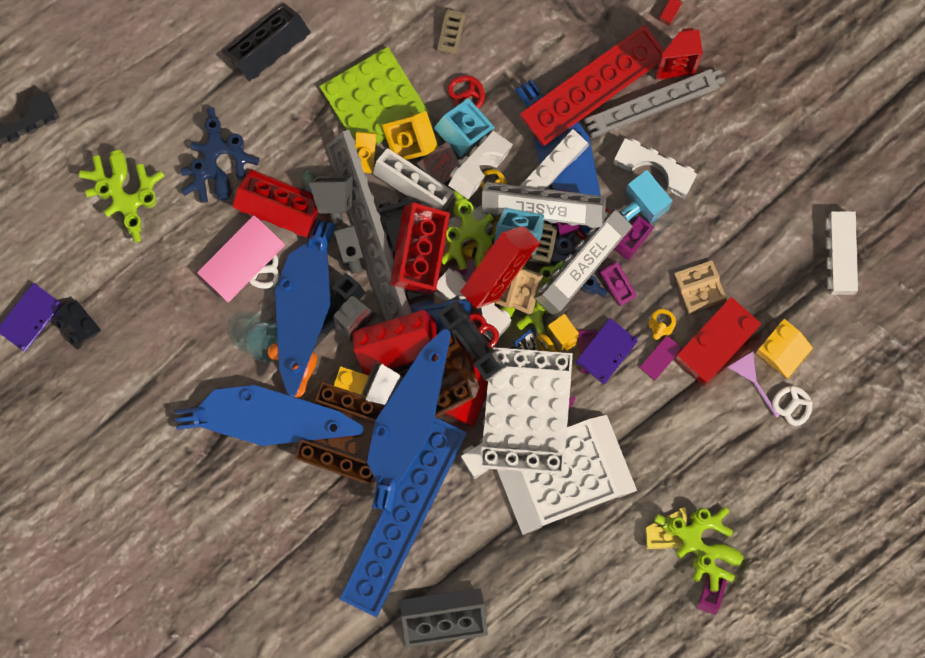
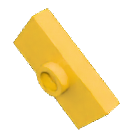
[355,131,376,173]

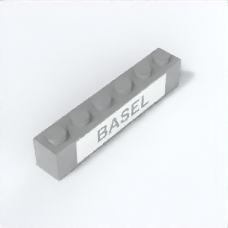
[482,182,606,228]
[535,210,633,315]

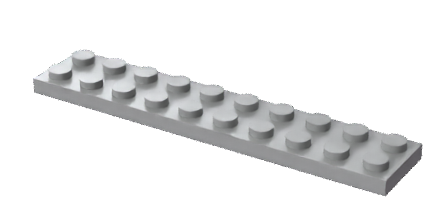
[326,130,412,321]

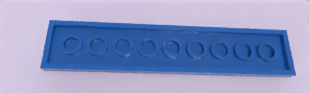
[340,418,467,618]

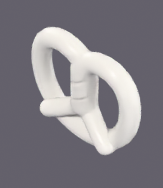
[249,255,280,289]
[772,386,813,426]

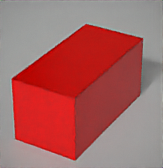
[659,0,682,27]

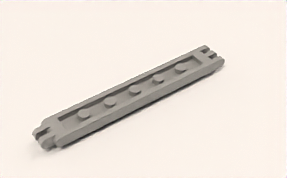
[584,69,726,138]

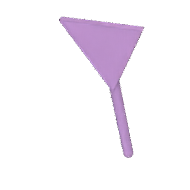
[728,352,779,417]

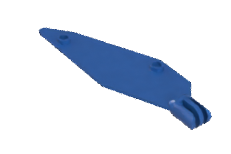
[515,79,601,237]
[275,219,335,396]
[367,329,451,512]
[174,385,364,446]

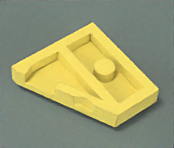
[645,507,687,549]

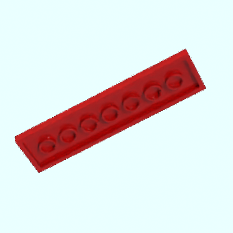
[519,25,665,147]

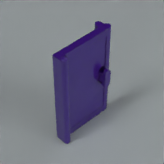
[0,283,63,352]
[575,318,638,385]

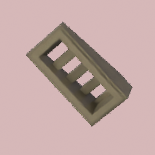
[437,10,466,55]
[529,223,558,266]

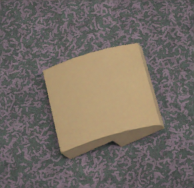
[674,261,727,314]
[494,268,543,314]

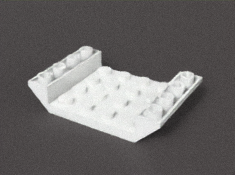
[480,347,573,475]
[497,415,637,535]

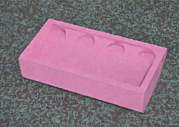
[197,215,285,303]

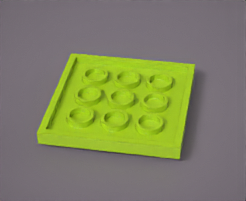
[320,47,429,145]

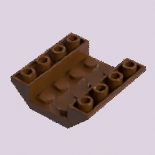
[392,331,479,418]
[294,382,386,486]

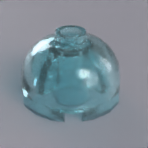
[243,321,278,363]

